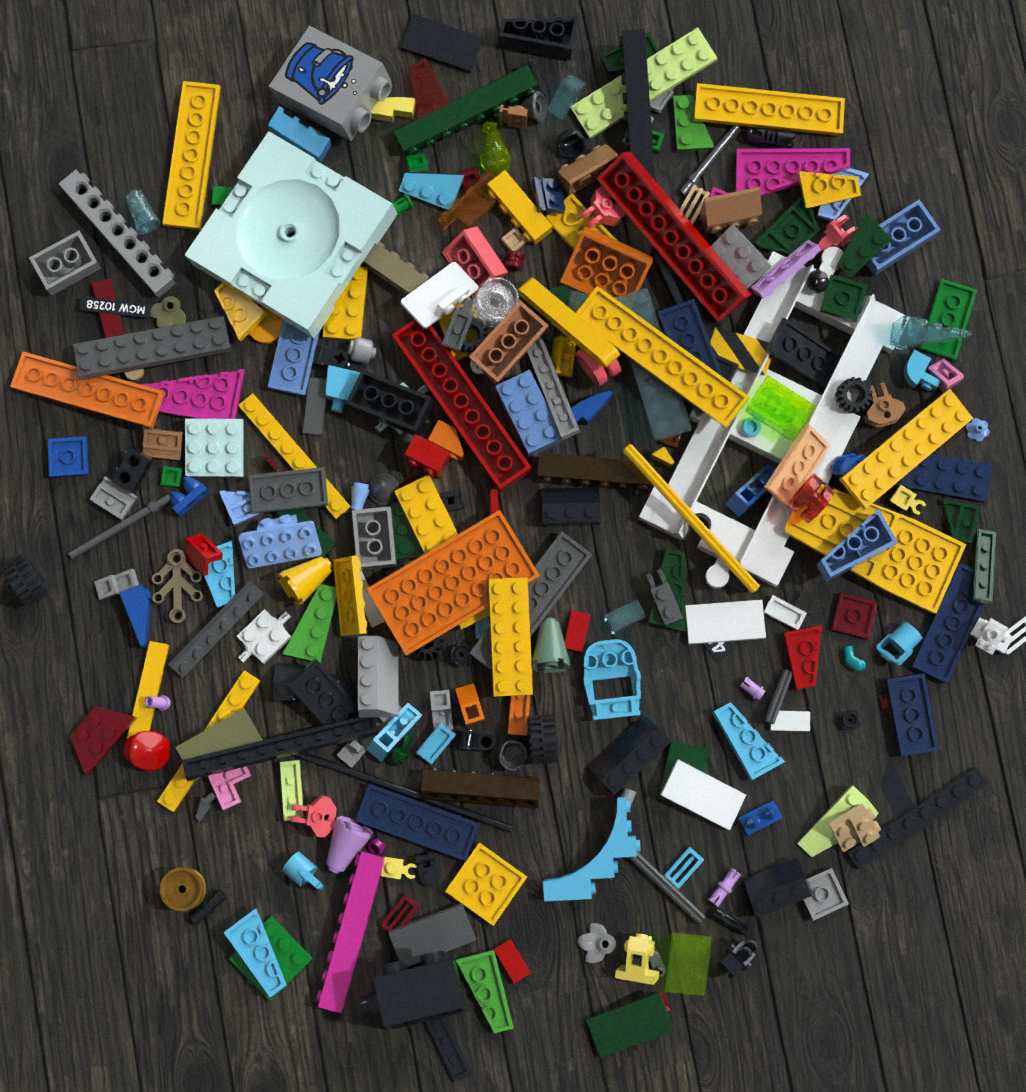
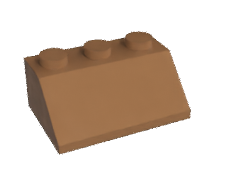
[557,144,618,195]
[700,187,762,234]

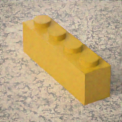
[487,170,553,245]

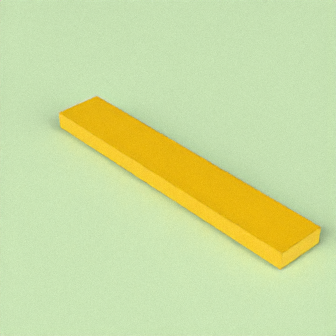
[123,641,170,755]

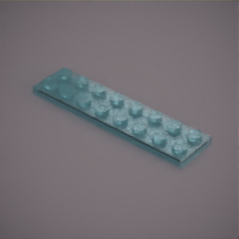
[615,288,692,441]

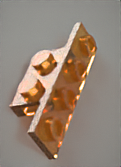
[437,169,496,231]

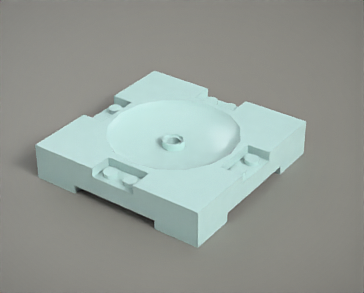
[185,131,398,339]

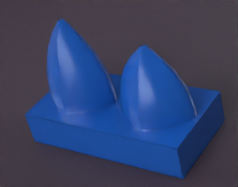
[171,477,210,517]
[738,800,782,836]

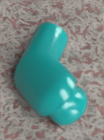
[843,646,866,671]

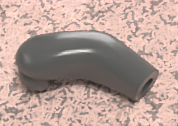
[640,949,666,977]

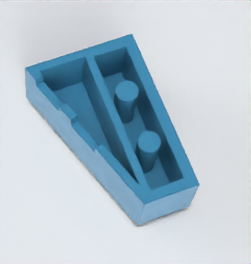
[268,106,331,163]

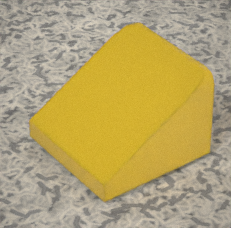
[651,447,674,468]

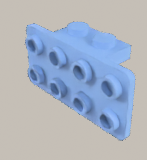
[239,515,322,568]

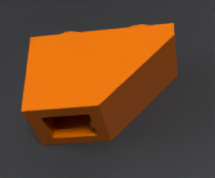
[428,420,464,461]
[455,683,485,726]

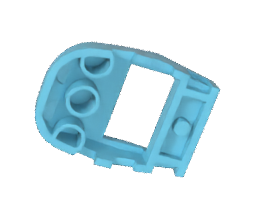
[584,639,641,721]

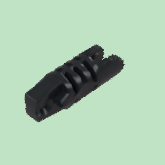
[746,128,796,149]

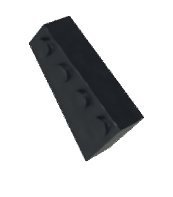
[498,16,579,60]

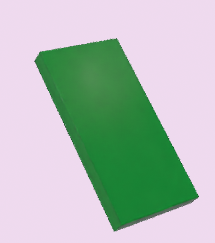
[919,279,977,361]

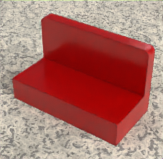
[185,533,222,576]

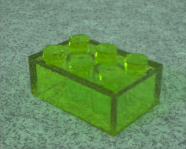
[744,375,817,442]

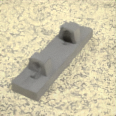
[337,706,402,768]

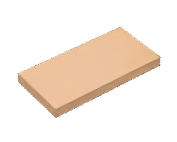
[764,424,830,509]

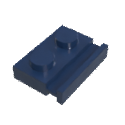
[532,177,565,214]

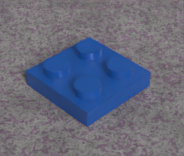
[48,436,89,478]

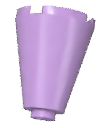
[326,816,373,873]

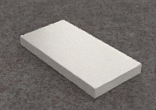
[685,600,766,645]
[660,760,746,830]

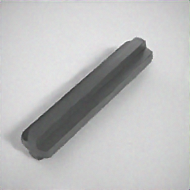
[765,670,793,724]

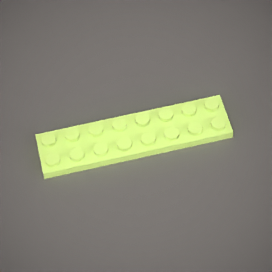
[570,27,718,139]

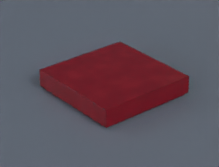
[831,592,878,640]

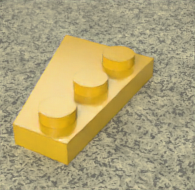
[798,171,861,208]
[214,282,267,341]

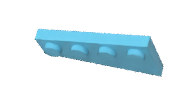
[712,702,785,781]

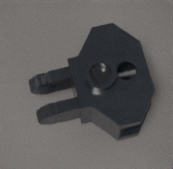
[716,939,759,979]

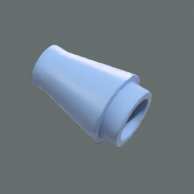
[351,482,370,510]

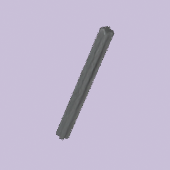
[628,852,705,924]

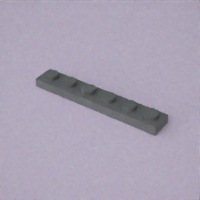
[168,581,264,678]

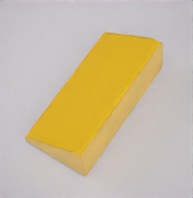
[551,336,576,377]

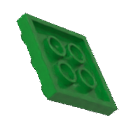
[229,916,313,1001]

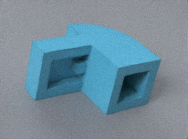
[904,350,941,391]

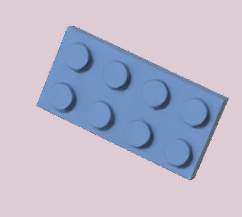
[268,320,320,396]

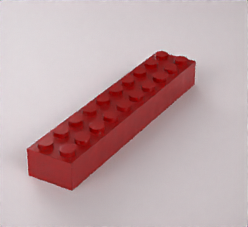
[596,151,752,322]
[392,319,532,493]

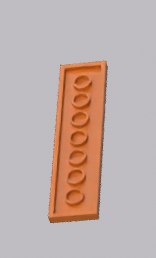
[10,352,165,429]

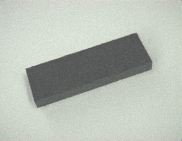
[303,377,327,436]

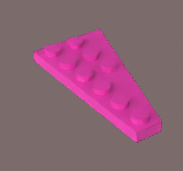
[736,148,850,196]
[140,369,245,419]

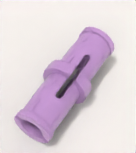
[708,868,741,907]

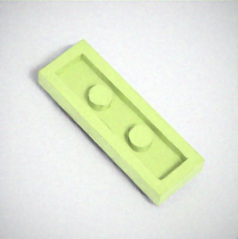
[280,760,304,821]

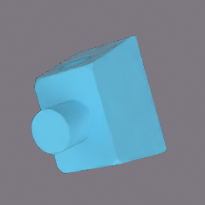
[326,365,360,413]

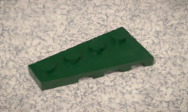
[648,548,686,632]

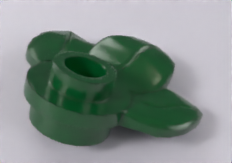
[392,734,413,766]

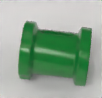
[391,193,414,217]

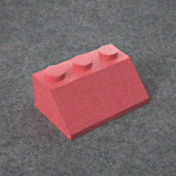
[442,226,508,298]

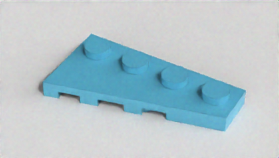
[223,908,287,997]

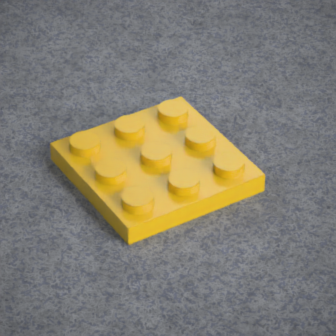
[445,843,527,926]

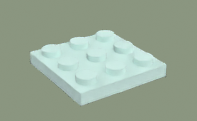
[185,419,244,477]

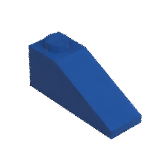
[726,464,775,517]
[120,584,152,648]

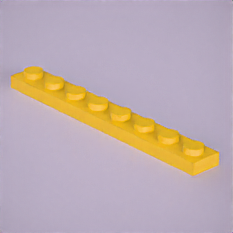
[238,393,351,520]
[157,670,261,812]

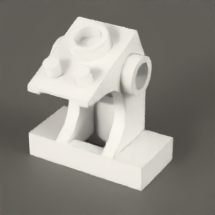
[970,618,1014,655]

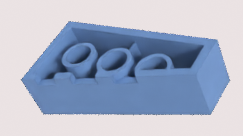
[817,509,898,582]

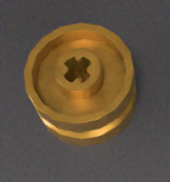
[160,867,207,911]

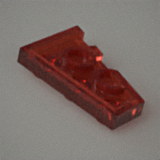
[409,58,451,119]

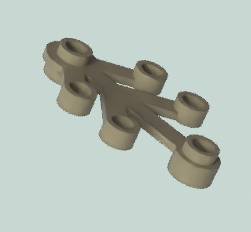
[152,549,203,624]

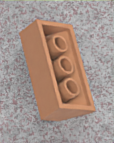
[469,300,549,385]

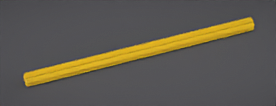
[623,444,760,593]

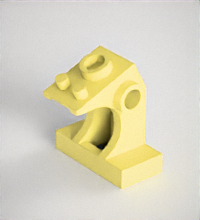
[615,933,659,985]

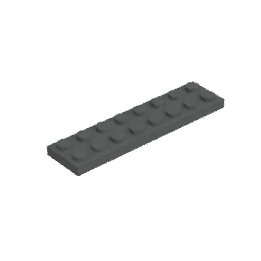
[73,316,231,380]
[469,531,592,671]

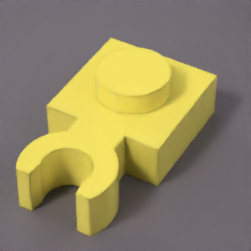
[889,484,926,515]
[381,857,417,879]

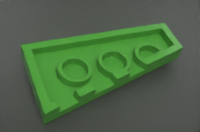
[283,584,337,663]
[456,950,514,1033]

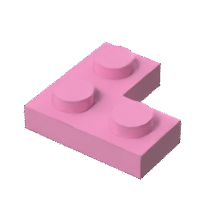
[208,766,251,810]

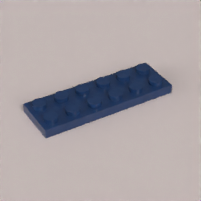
[658,299,724,418]
[877,444,992,503]
[911,563,995,684]
[355,784,479,861]

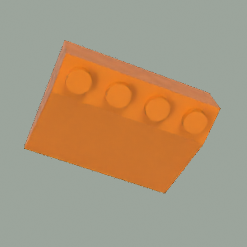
[560,226,653,309]

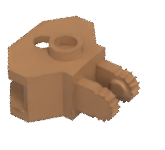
[864,382,906,428]

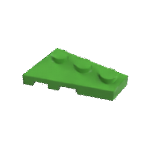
[673,95,715,152]

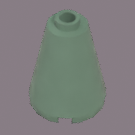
[531,618,570,673]

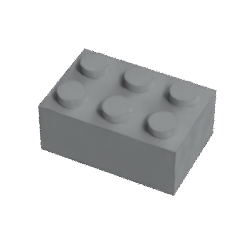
[29,231,101,296]
[352,507,397,571]

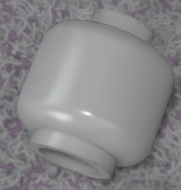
[347,337,376,364]

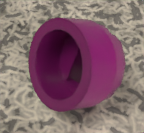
[368,838,385,855]

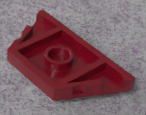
[70,706,137,775]

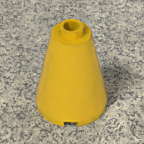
[277,557,332,606]

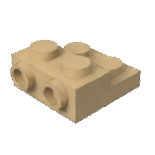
[828,803,881,852]

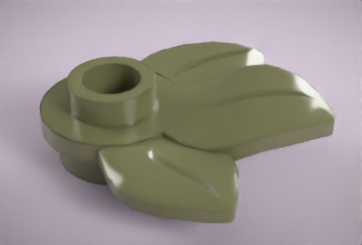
[150,296,186,328]

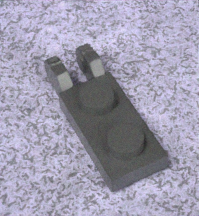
[646,569,683,626]

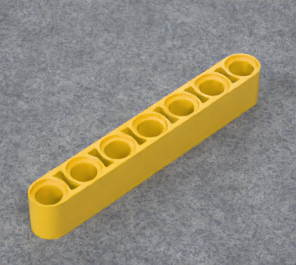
[517,277,620,368]

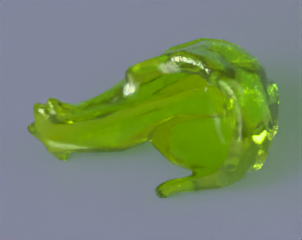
[480,121,511,175]

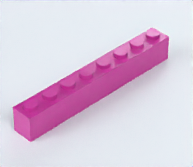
[316,851,386,1013]

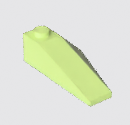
[797,786,879,857]

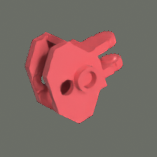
[581,186,625,228]
[818,215,857,251]
[290,796,337,837]

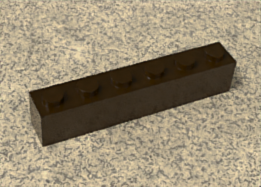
[537,453,654,491]
[421,768,540,809]

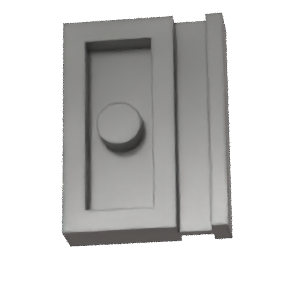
[90,476,138,521]

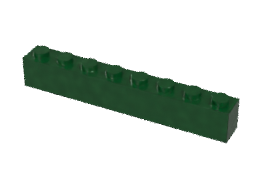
[394,65,538,156]

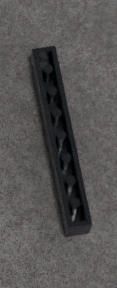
[618,29,655,180]

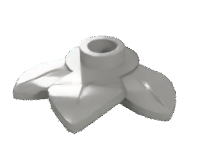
[577,923,616,963]

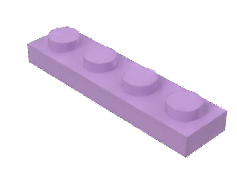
[751,240,821,298]

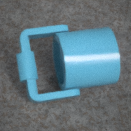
[877,621,922,666]
[282,852,324,891]

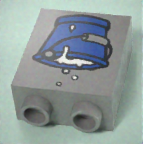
[269,26,392,141]

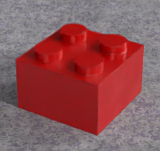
[405,434,450,479]

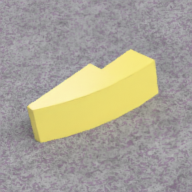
[371,97,416,122]

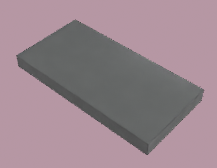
[248,467,329,514]
[388,903,476,967]

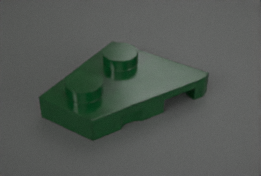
[943,498,981,545]

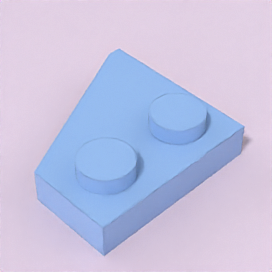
[219,491,263,526]

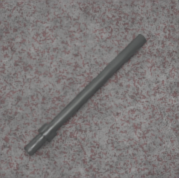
[679,125,741,196]
[68,494,171,559]

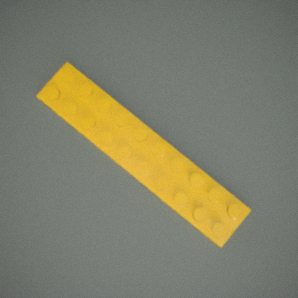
[576,286,750,428]

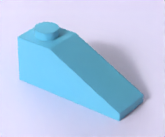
[367,703,422,762]

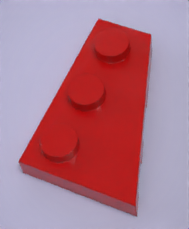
[783,625,822,690]

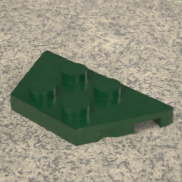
[754,196,820,256]

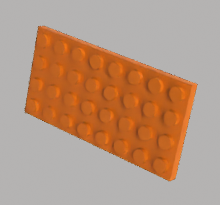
[366,510,540,656]

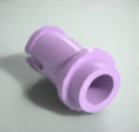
[740,677,766,700]
[145,695,171,711]

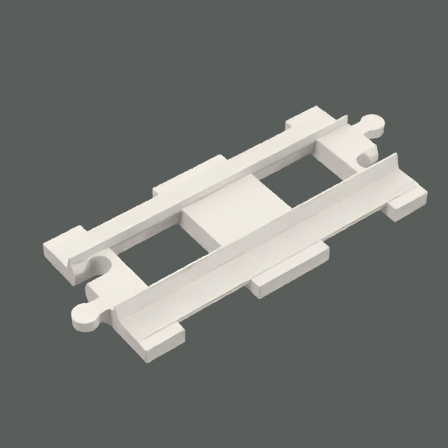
[638,246,909,589]

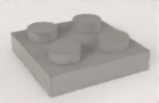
[803,868,849,921]

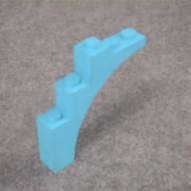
[543,796,641,901]

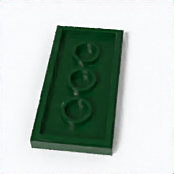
[586,992,674,1058]

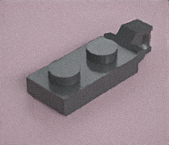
[442,298,474,353]

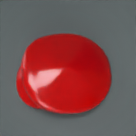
[123,731,171,771]

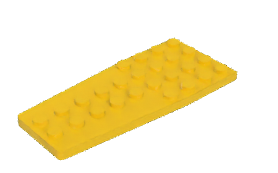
[784,480,966,614]

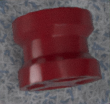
[504,250,526,271]

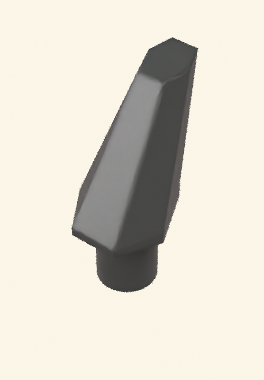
[195,792,216,822]

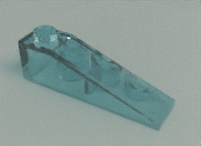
[890,316,972,350]

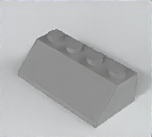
[358,636,399,718]

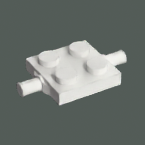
[237,609,291,664]

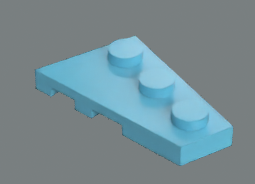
[399,173,464,211]
[204,541,235,609]

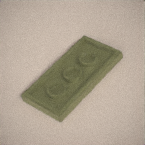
[176,708,263,781]

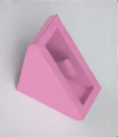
[928,358,964,393]

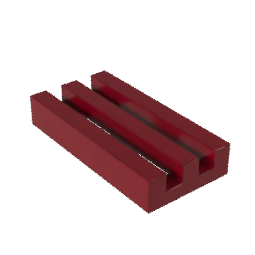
[380,894,420,931]

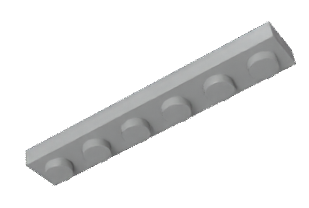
[527,336,580,440]

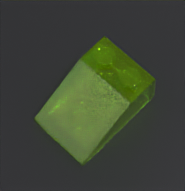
[665,932,712,996]

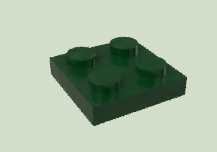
[819,275,867,323]

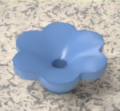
[966,418,990,442]

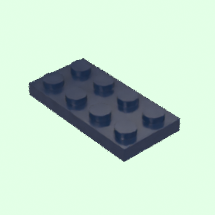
[885,673,939,757]

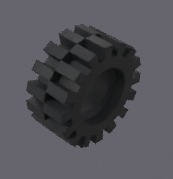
[461,317,488,354]
[835,377,873,414]

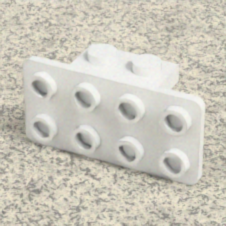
[401,262,478,328]

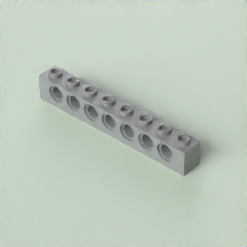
[59,170,175,298]

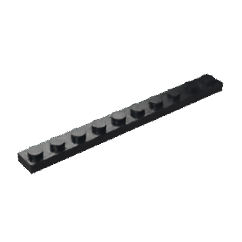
[182,717,379,781]

